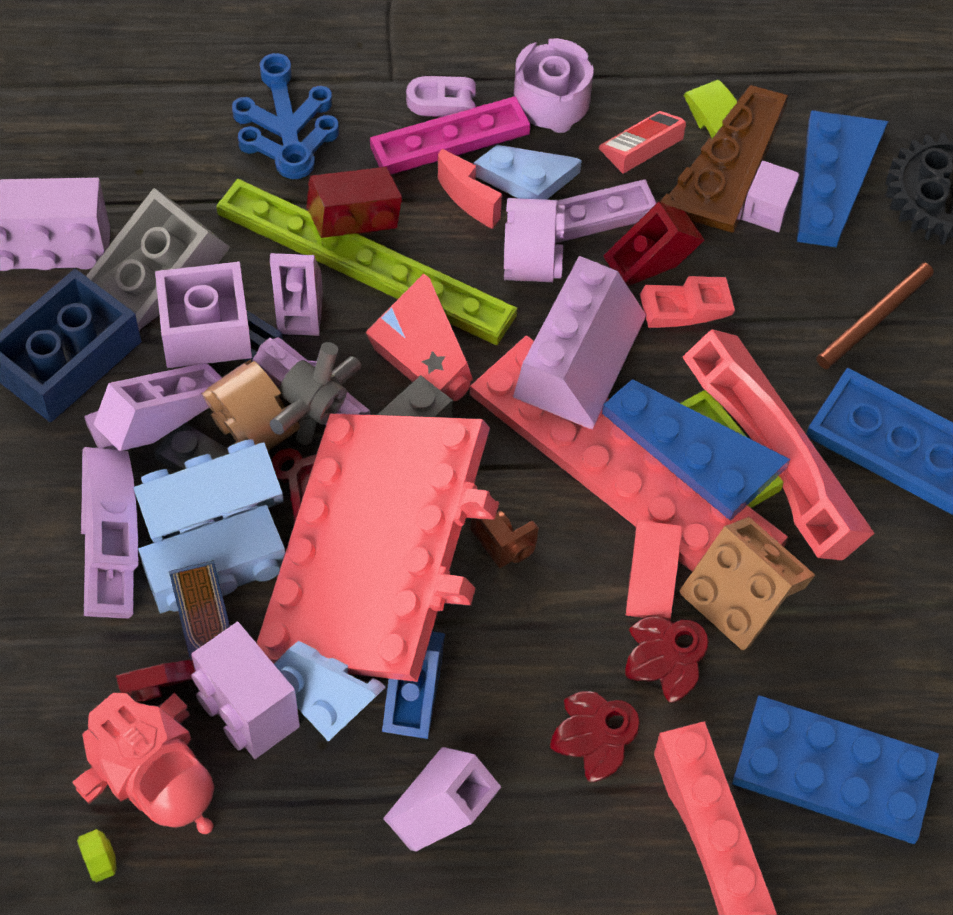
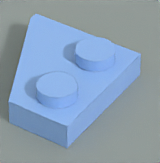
[474,145,582,200]
[274,641,385,741]

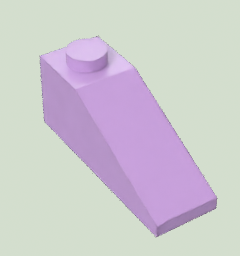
[270,253,323,336]
[93,363,222,451]

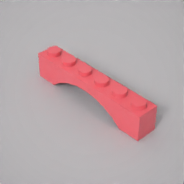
[683,329,875,560]
[654,721,777,915]

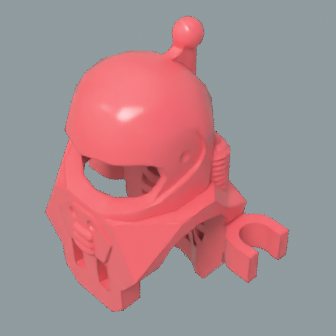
[72,693,214,834]

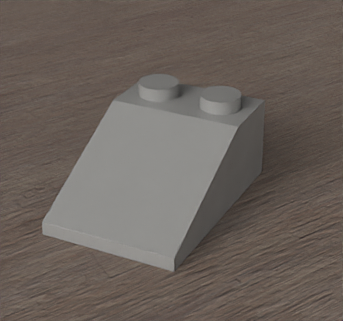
[86,188,230,330]

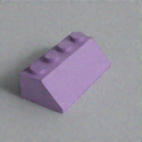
[513,256,646,430]

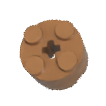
[201,359,300,451]

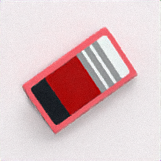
[599,111,686,174]

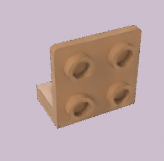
[680,517,815,650]

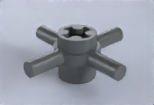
[270,342,361,445]

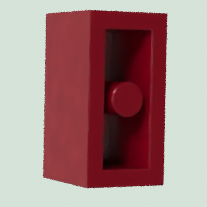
[307,167,402,238]

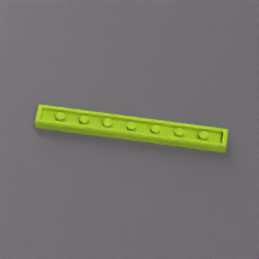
[216,179,517,345]

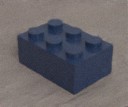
[0,269,141,423]

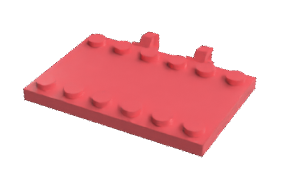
[256,413,499,682]

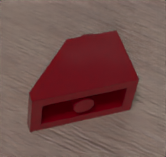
[603,201,704,286]

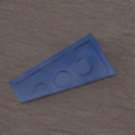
[602,379,790,521]

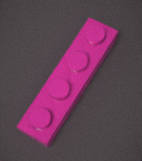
[370,96,530,175]

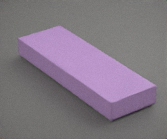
[555,179,656,243]

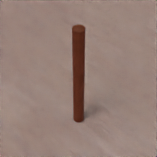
[816,263,934,369]

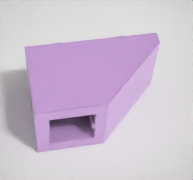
[383,747,501,852]

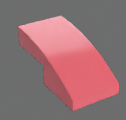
[438,149,502,229]
[640,276,735,328]
[625,520,682,621]

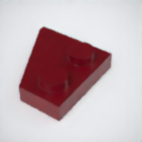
[116,659,195,703]

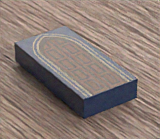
[169,560,230,661]

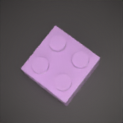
[155,262,252,368]
[191,621,300,759]

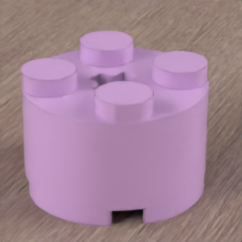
[514,39,594,133]
[504,198,565,282]

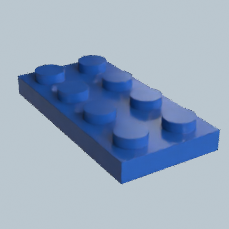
[806,368,953,515]
[732,695,939,844]

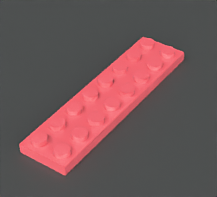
[470,335,788,572]

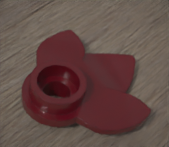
[625,616,709,703]
[550,691,640,783]

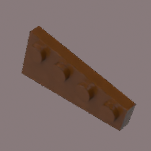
[660,85,788,233]

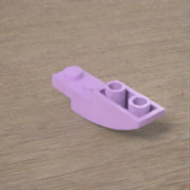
[81,447,138,619]

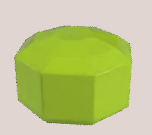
[77,829,116,882]

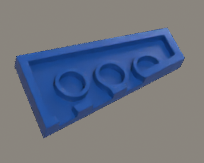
[797,111,888,247]

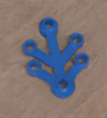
[232,53,339,179]

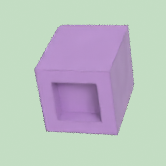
[741,161,799,232]

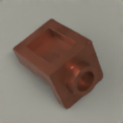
[470,511,539,568]

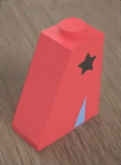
[366,274,473,401]

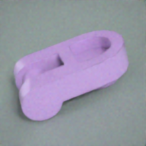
[406,76,476,116]

